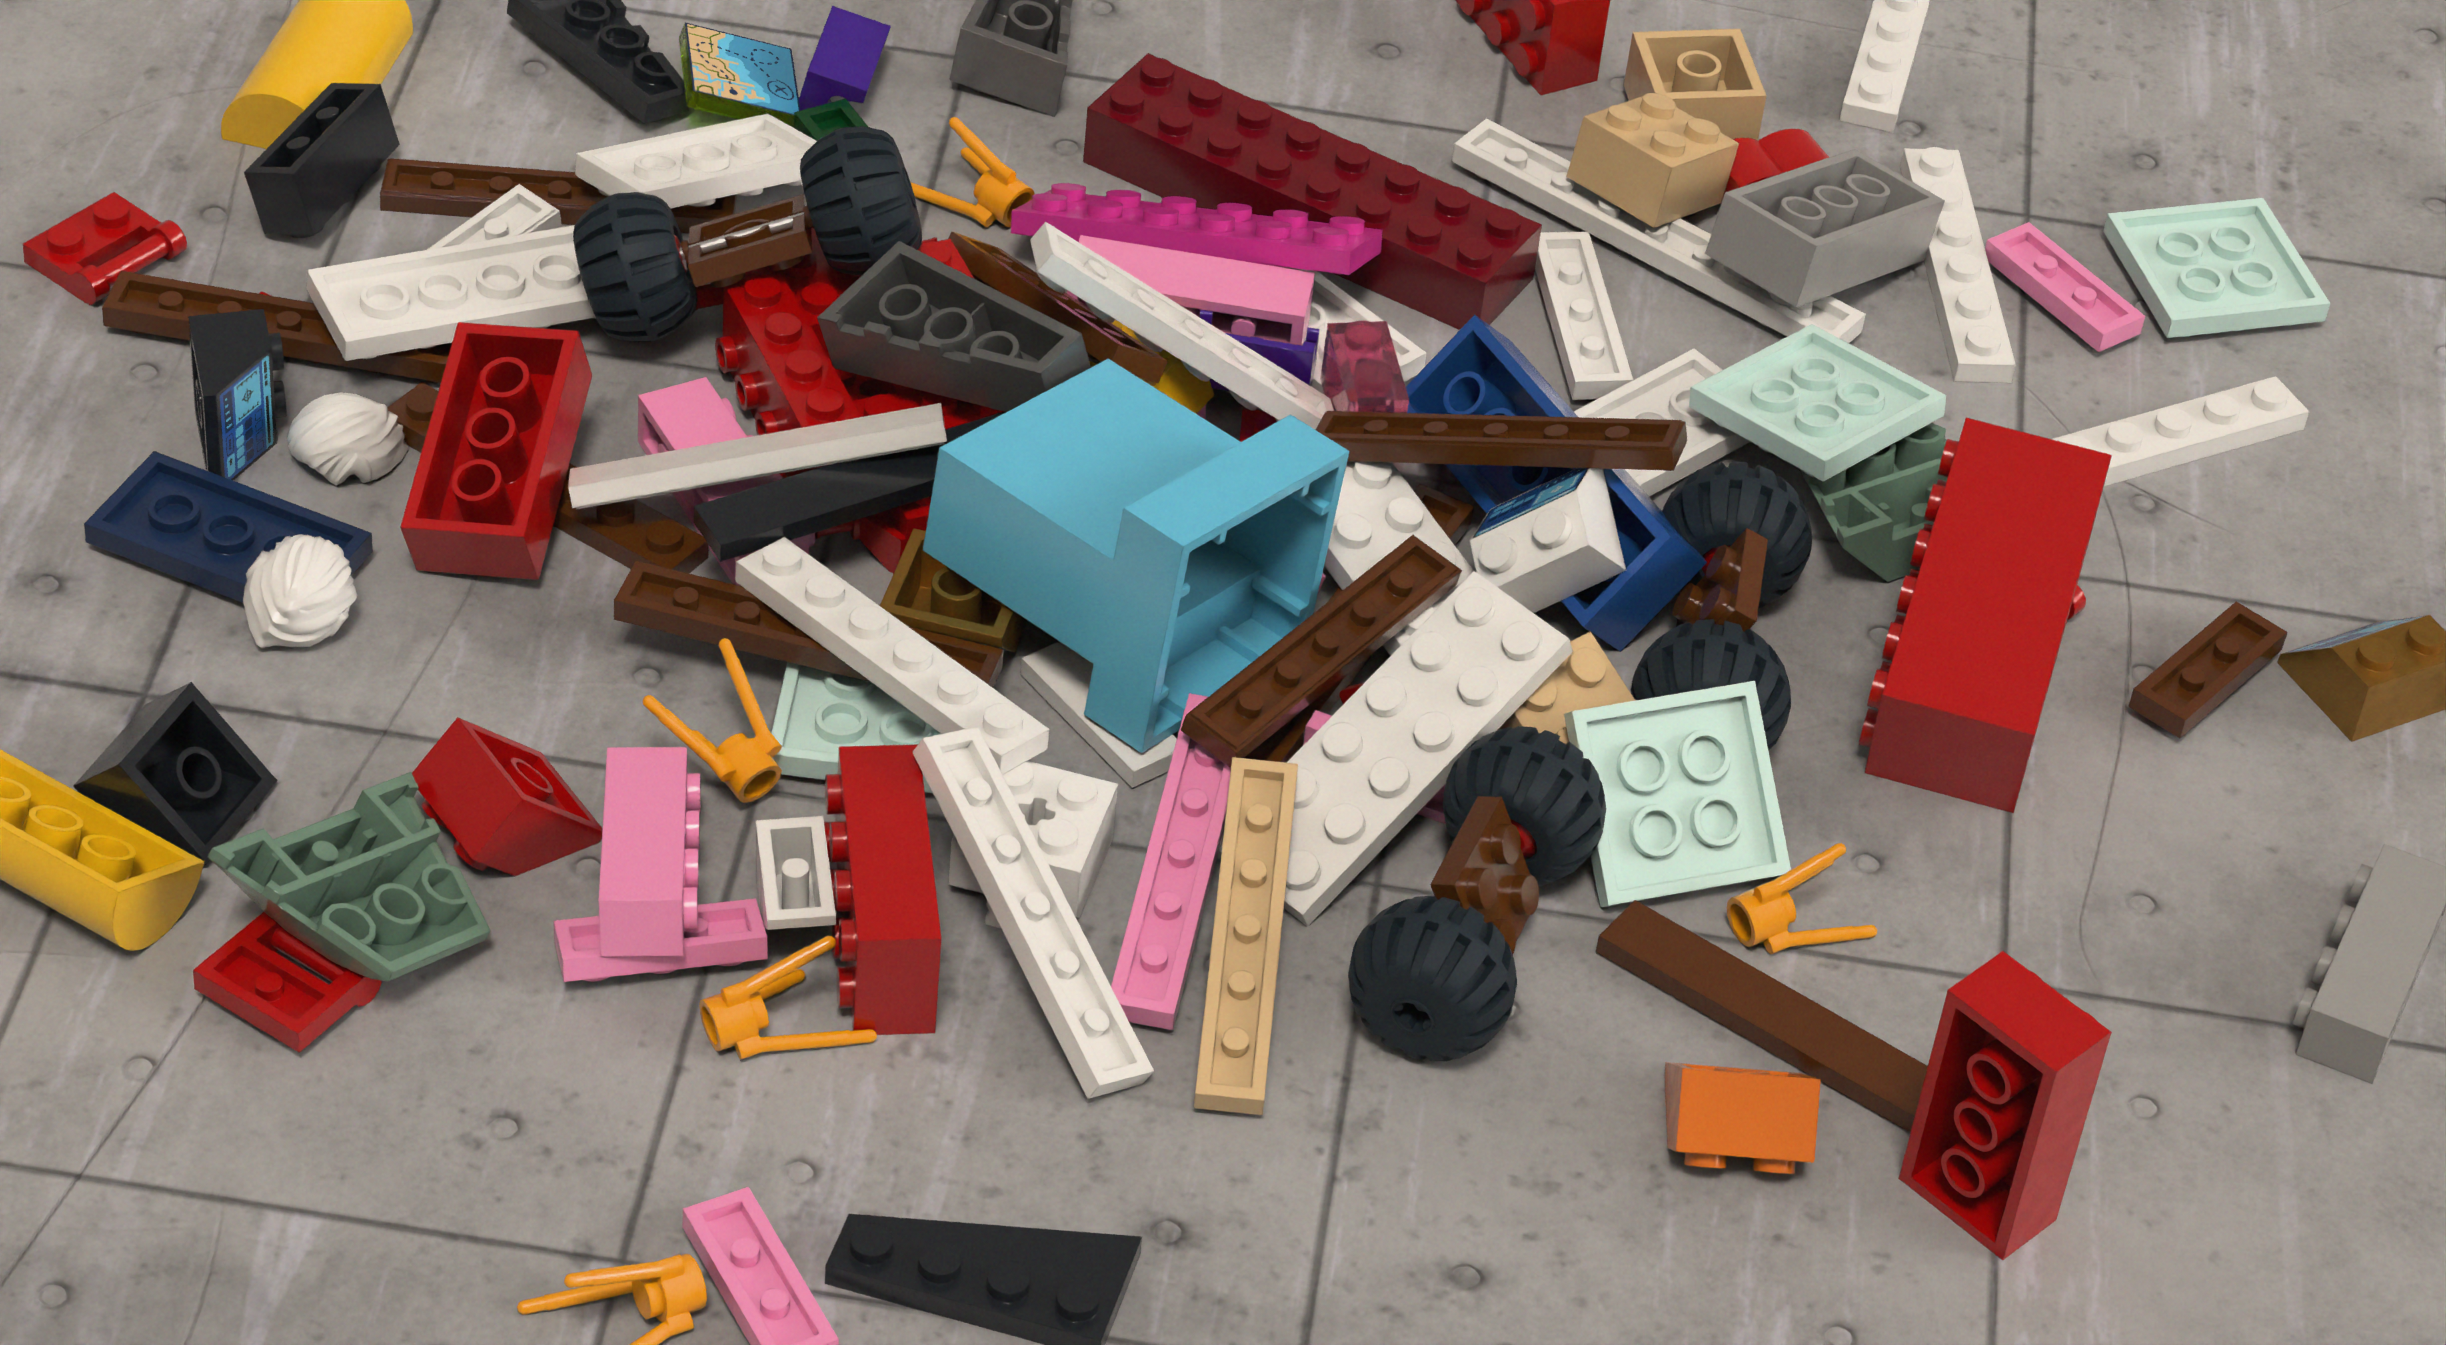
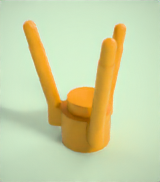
[911,117,1035,227]
[642,638,782,803]
[1726,843,1877,955]
[699,936,877,1060]
[517,1253,707,1345]

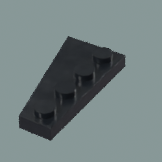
[507,0,692,124]
[825,1214,1142,1345]

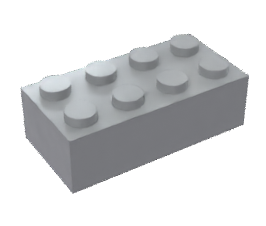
[1705,149,1945,308]

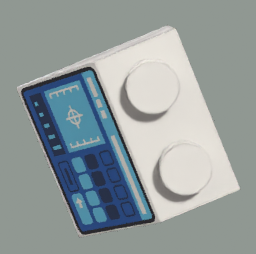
[1470,468,1626,613]

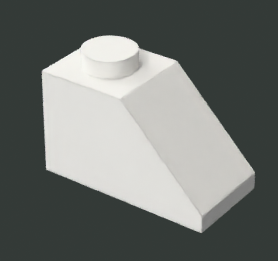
[756,816,836,930]

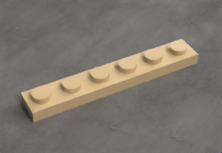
[1194,757,1298,1115]

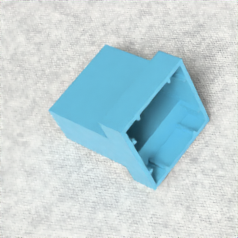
[923,359,1350,753]

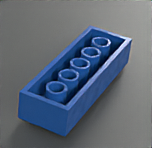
[1392,315,1707,652]

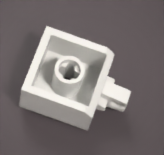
[949,761,1118,928]

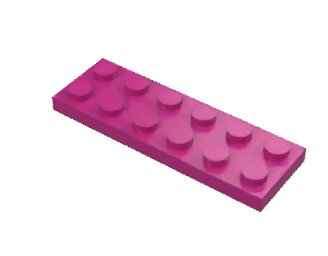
[1011,183,1383,275]

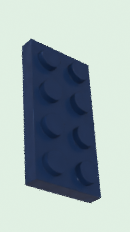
[84,451,373,603]

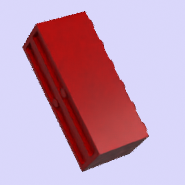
[1859,417,2112,813]

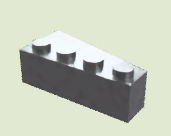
[949,0,1073,117]

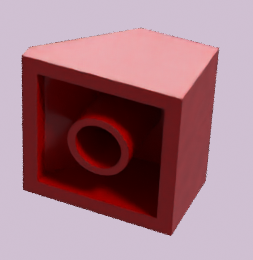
[412,717,603,876]

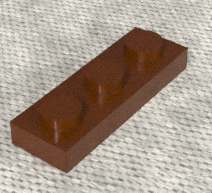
[2128,601,2288,738]

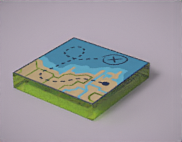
[679,22,800,128]

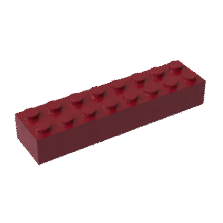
[1083,53,1542,330]

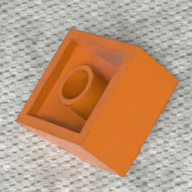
[1664,1062,1821,1174]

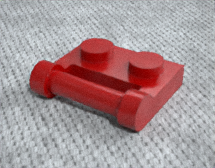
[23,192,187,305]
[193,912,382,1053]

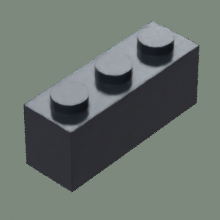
[244,83,400,238]

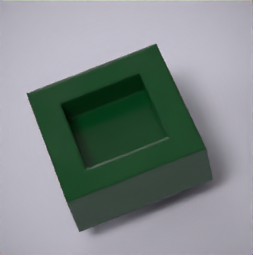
[794,98,868,141]

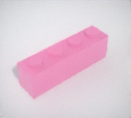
[1067,235,1315,346]
[638,377,815,586]
[599,747,701,957]

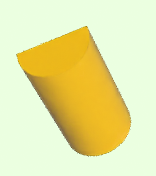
[221,0,413,149]
[0,749,205,951]

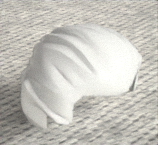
[287,392,409,486]
[243,534,357,648]

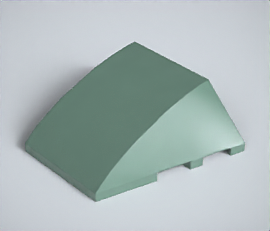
[1798,423,1948,582]
[208,772,491,981]

